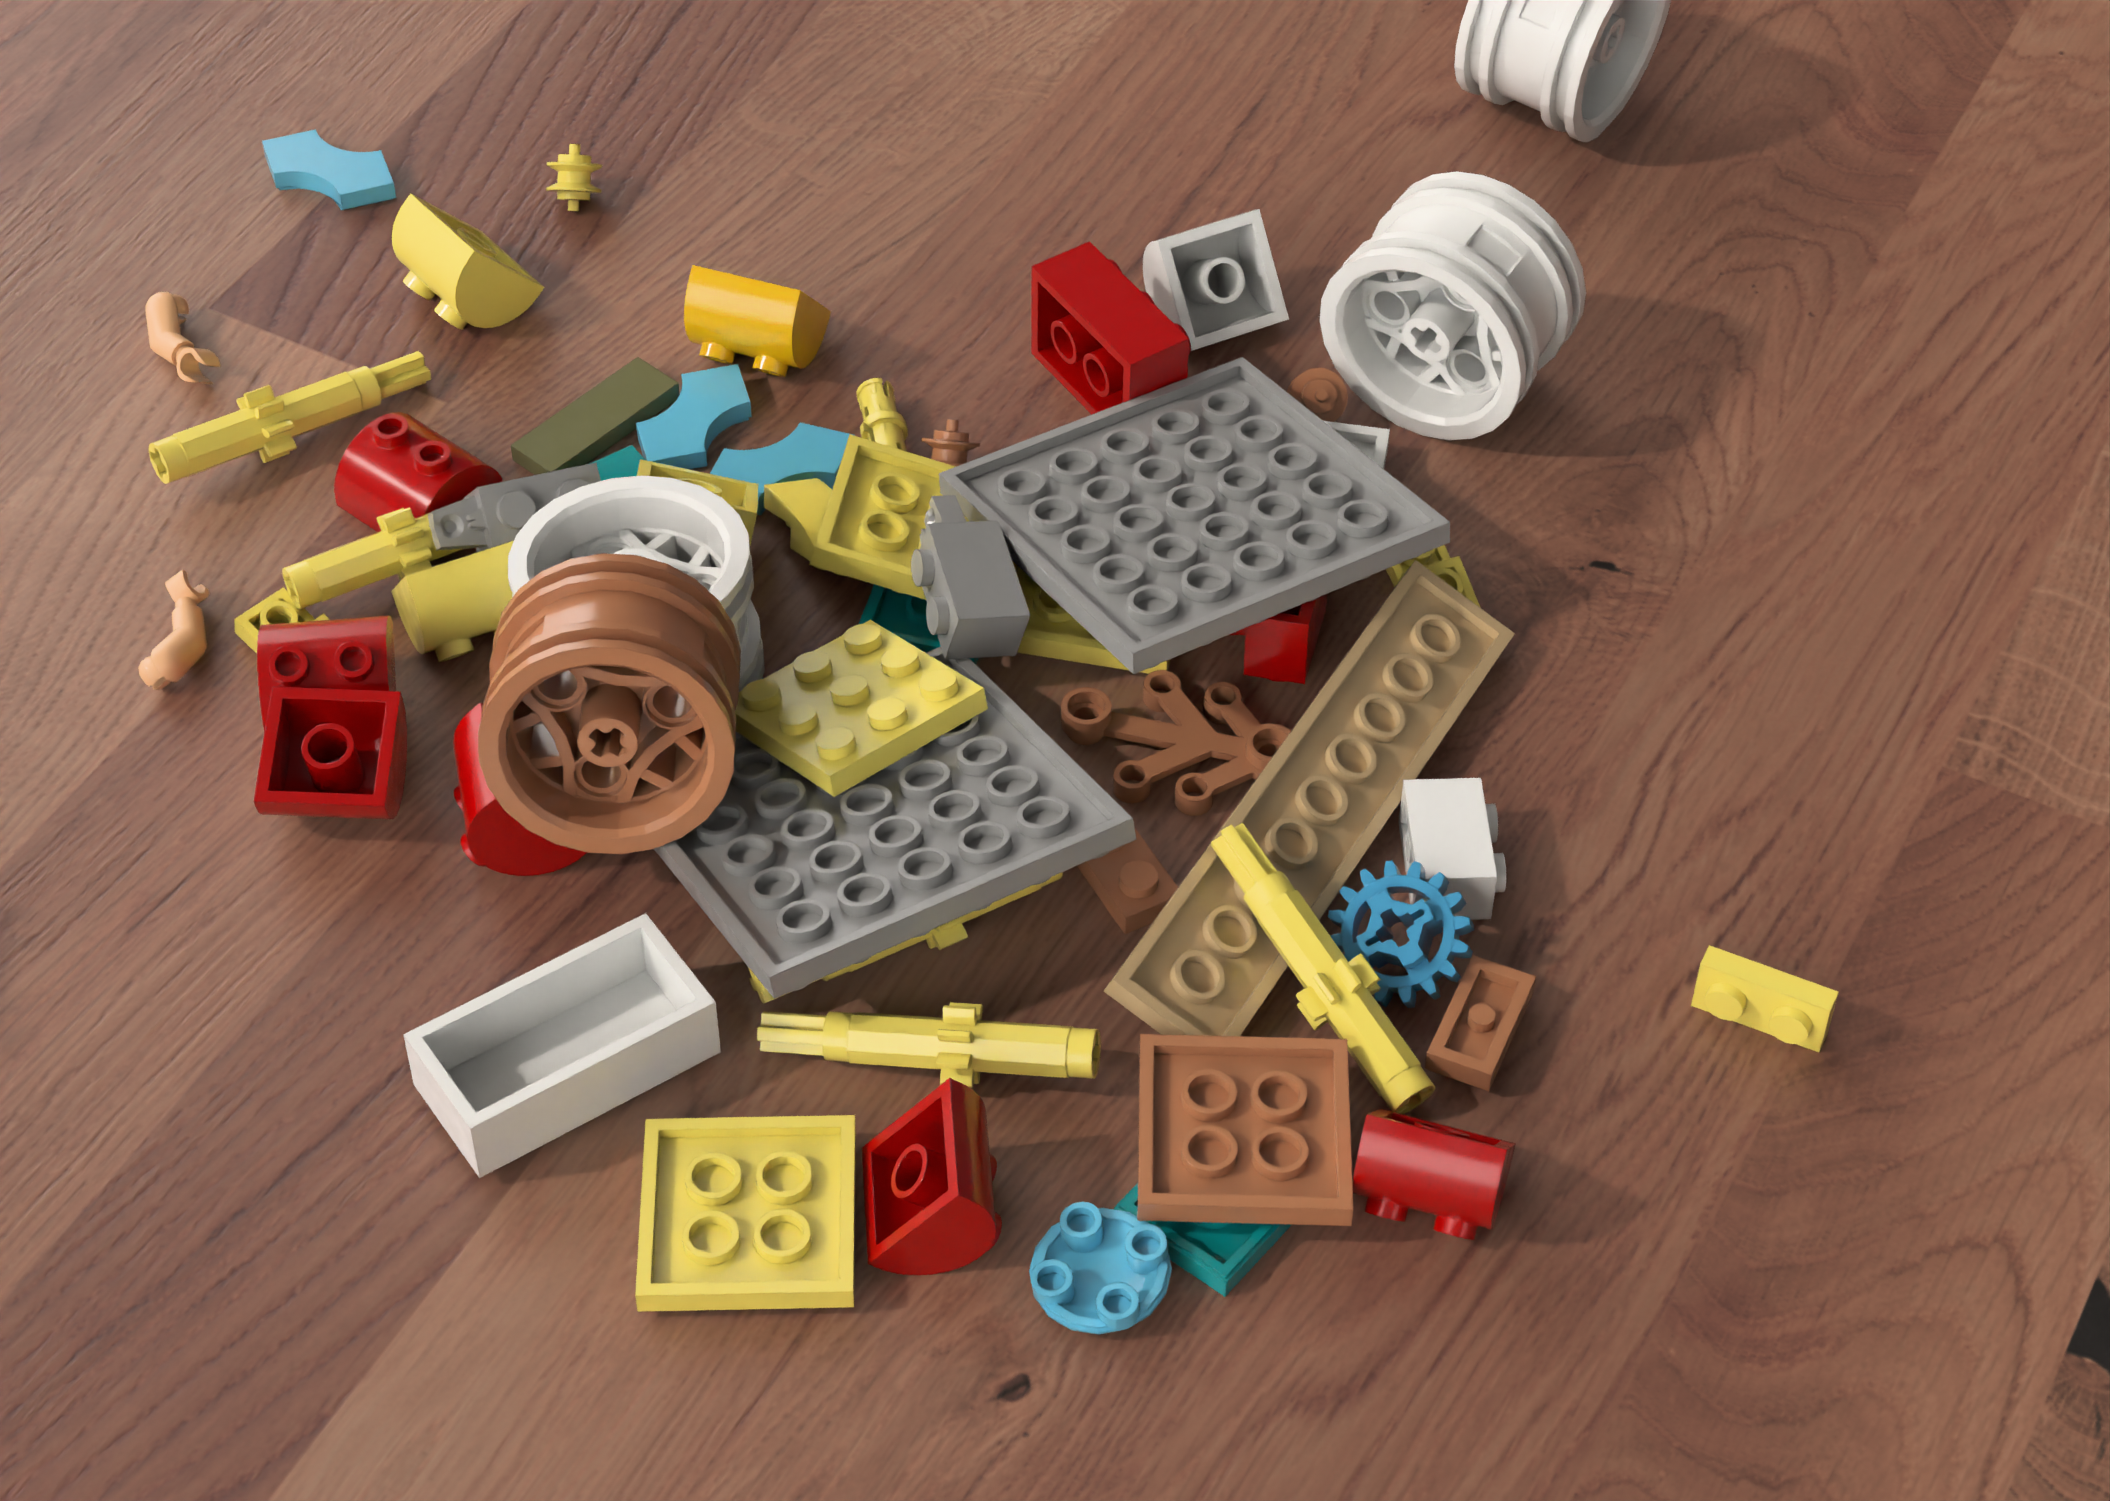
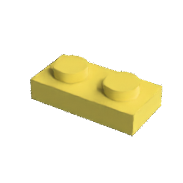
[1691,945,1839,1052]

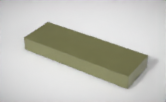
[511,357,680,475]

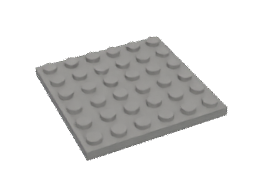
[939,357,1450,674]
[654,647,1136,999]

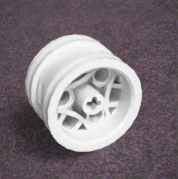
[1454,0,1671,142]
[1319,171,1586,440]
[508,476,765,692]

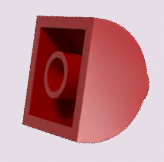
[334,412,503,532]
[257,615,396,731]
[253,687,407,819]
[453,702,587,876]
[862,1078,1002,1275]
[1353,1109,1516,1240]

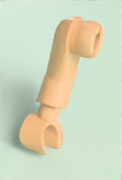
[145,292,220,384]
[138,570,210,690]

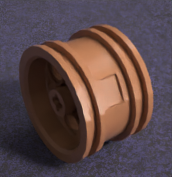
[478,553,741,854]

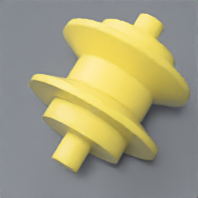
[546,144,602,211]

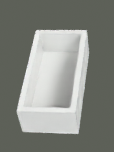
[403,913,721,1178]

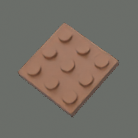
[1137,1034,1353,1226]

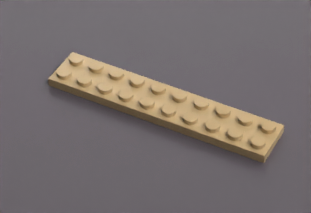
[1104,560,1515,1036]

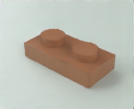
[1077,828,1178,934]
[1424,955,1536,1091]

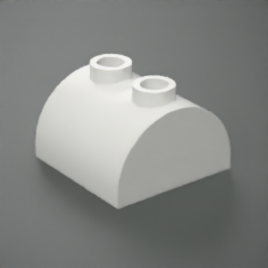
[1143,209,1289,351]

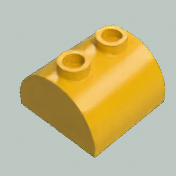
[684,265,831,377]

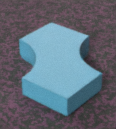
[262,129,396,210]
[636,364,752,470]
[710,422,855,515]

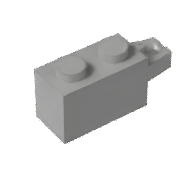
[428,462,601,552]
[911,495,1030,660]

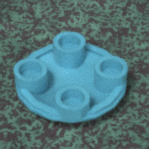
[1029,1202,1172,1335]

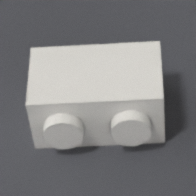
[1399,778,1506,920]

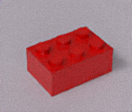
[1031,241,1191,415]

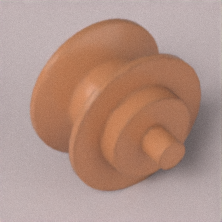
[1287,368,1348,422]
[921,419,980,467]

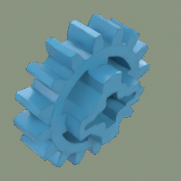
[1328,860,1474,1008]

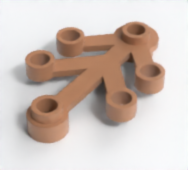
[1061,670,1291,816]

